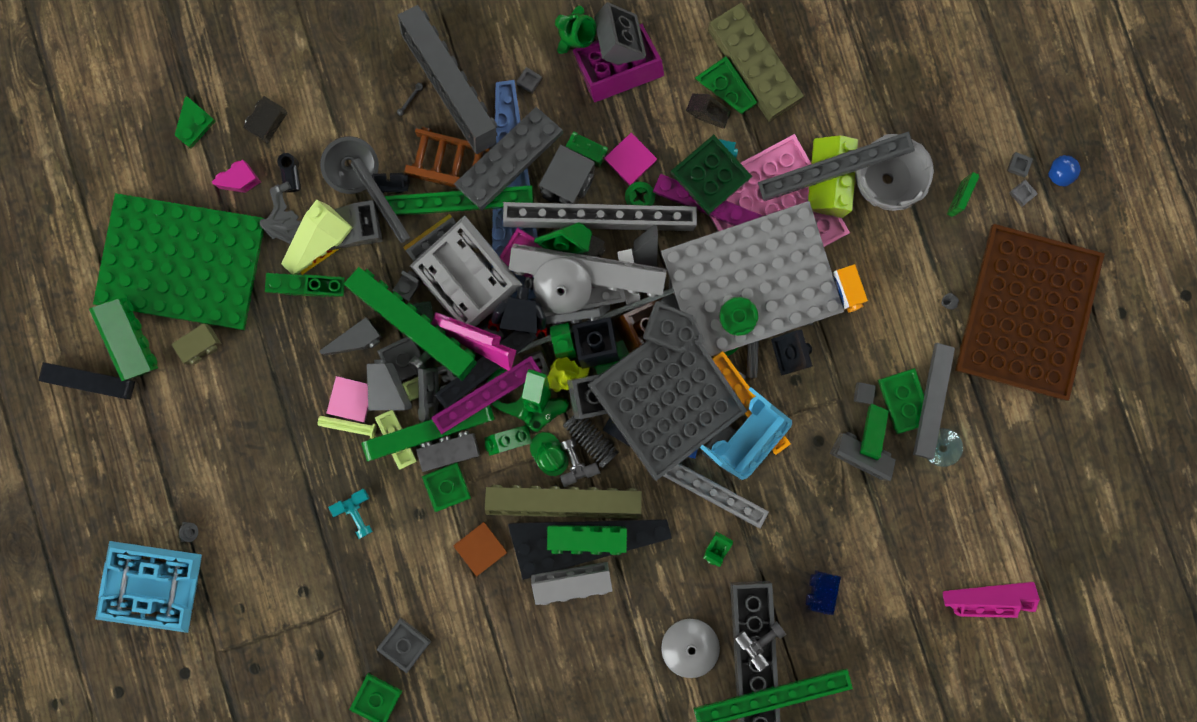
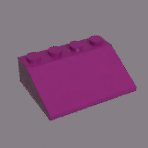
[573,24,664,103]

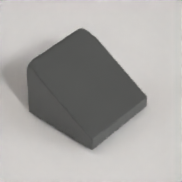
[853,382,876,404]

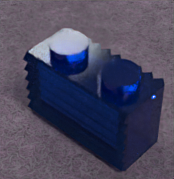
[805,570,841,615]

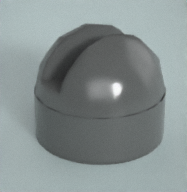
[941,293,959,310]

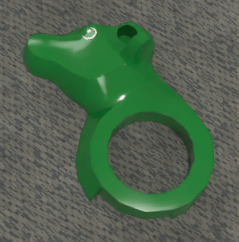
[487,368,569,432]

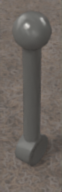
[397,83,423,116]

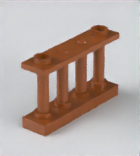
[404,127,490,188]

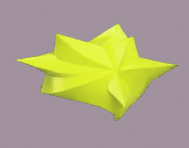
[547,357,589,392]

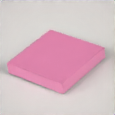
[327,376,368,423]

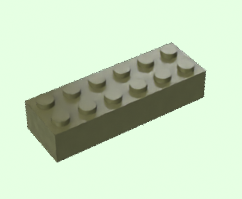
[708,2,804,122]

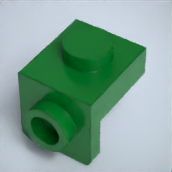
[703,531,733,567]

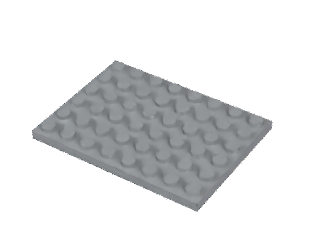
[661,201,844,357]

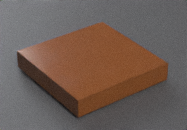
[453,522,508,577]

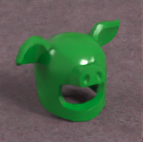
[555,5,597,54]

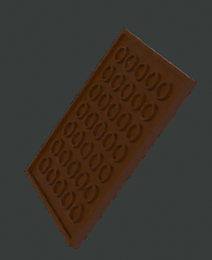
[955,224,1105,401]

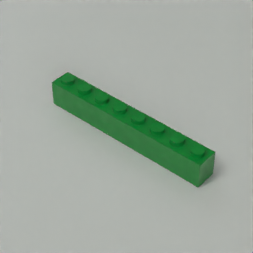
[344,267,477,381]

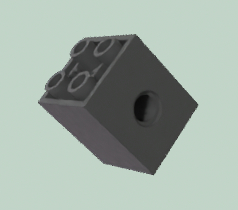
[539,145,595,204]

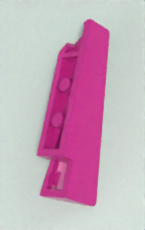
[432,312,517,371]
[942,582,1040,618]

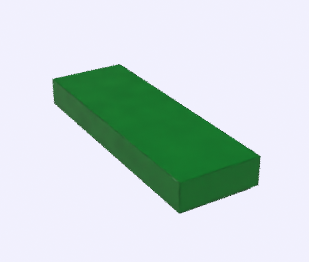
[860,403,889,460]

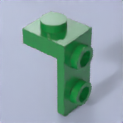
[484,425,532,456]

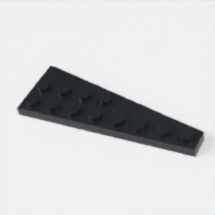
[508,519,672,580]

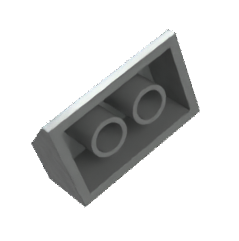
[594,2,646,65]
[830,432,896,481]

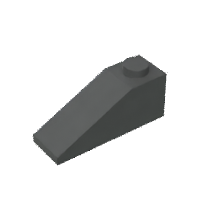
[319,317,383,356]

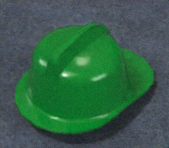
[530,432,568,476]

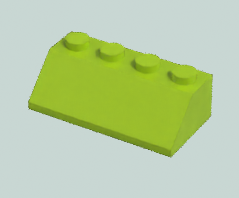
[808,135,858,218]

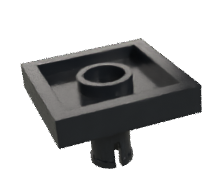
[771,329,813,376]

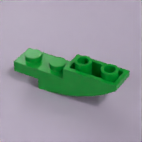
[265,273,345,297]

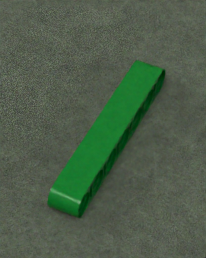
[361,405,495,462]

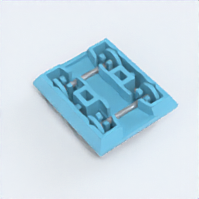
[95,541,202,633]

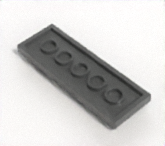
[454,107,563,211]

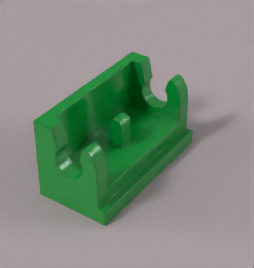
[565,131,609,168]

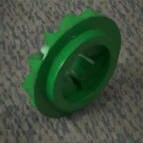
[625,181,655,206]

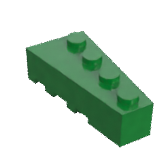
[547,525,627,555]

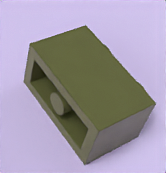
[171,323,222,365]

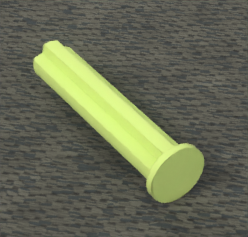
[318,416,377,439]

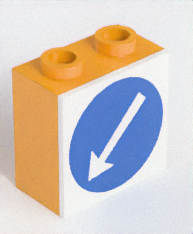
[832,264,868,313]

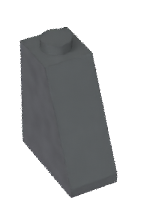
[367,359,412,410]

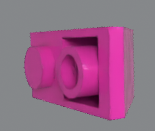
[211,160,261,193]

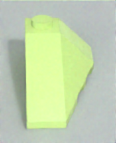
[281,200,353,275]

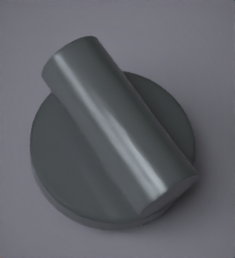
[179,522,198,542]

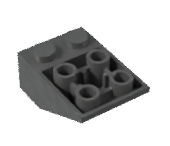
[327,200,383,251]

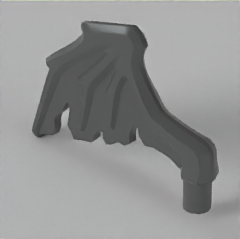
[259,181,301,244]

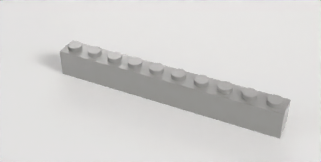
[503,202,697,231]

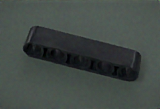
[38,362,135,400]

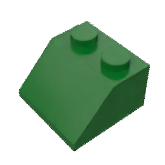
[534,222,592,254]

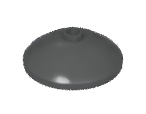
[320,136,379,194]

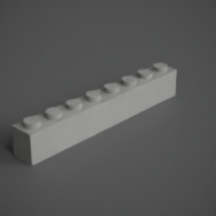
[509,244,667,297]

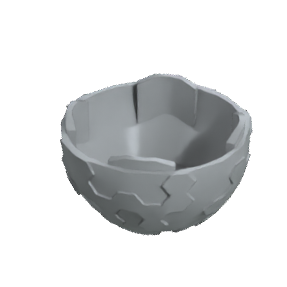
[855,134,934,211]

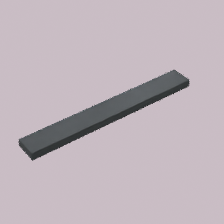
[758,131,915,201]

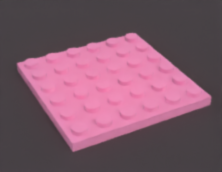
[710,134,850,247]

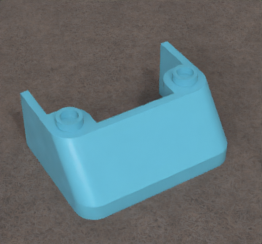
[700,387,792,480]

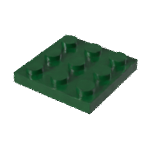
[670,134,752,215]

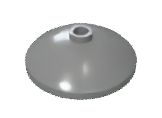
[533,258,592,314]
[661,619,720,678]

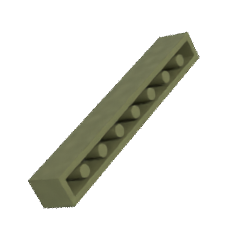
[485,485,642,519]

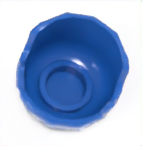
[1048,155,1081,186]

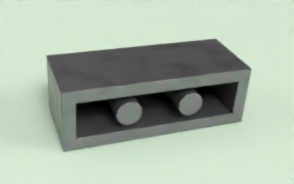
[416,431,480,472]

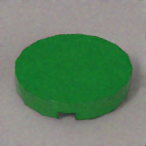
[719,297,758,336]

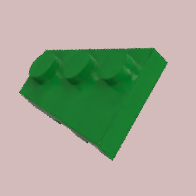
[695,56,758,115]

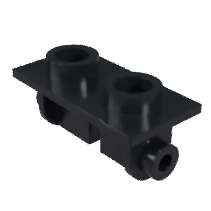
[371,173,410,193]

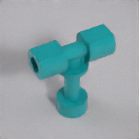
[328,489,373,539]

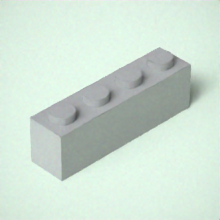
[531,562,613,605]

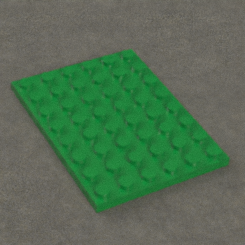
[93,193,265,330]

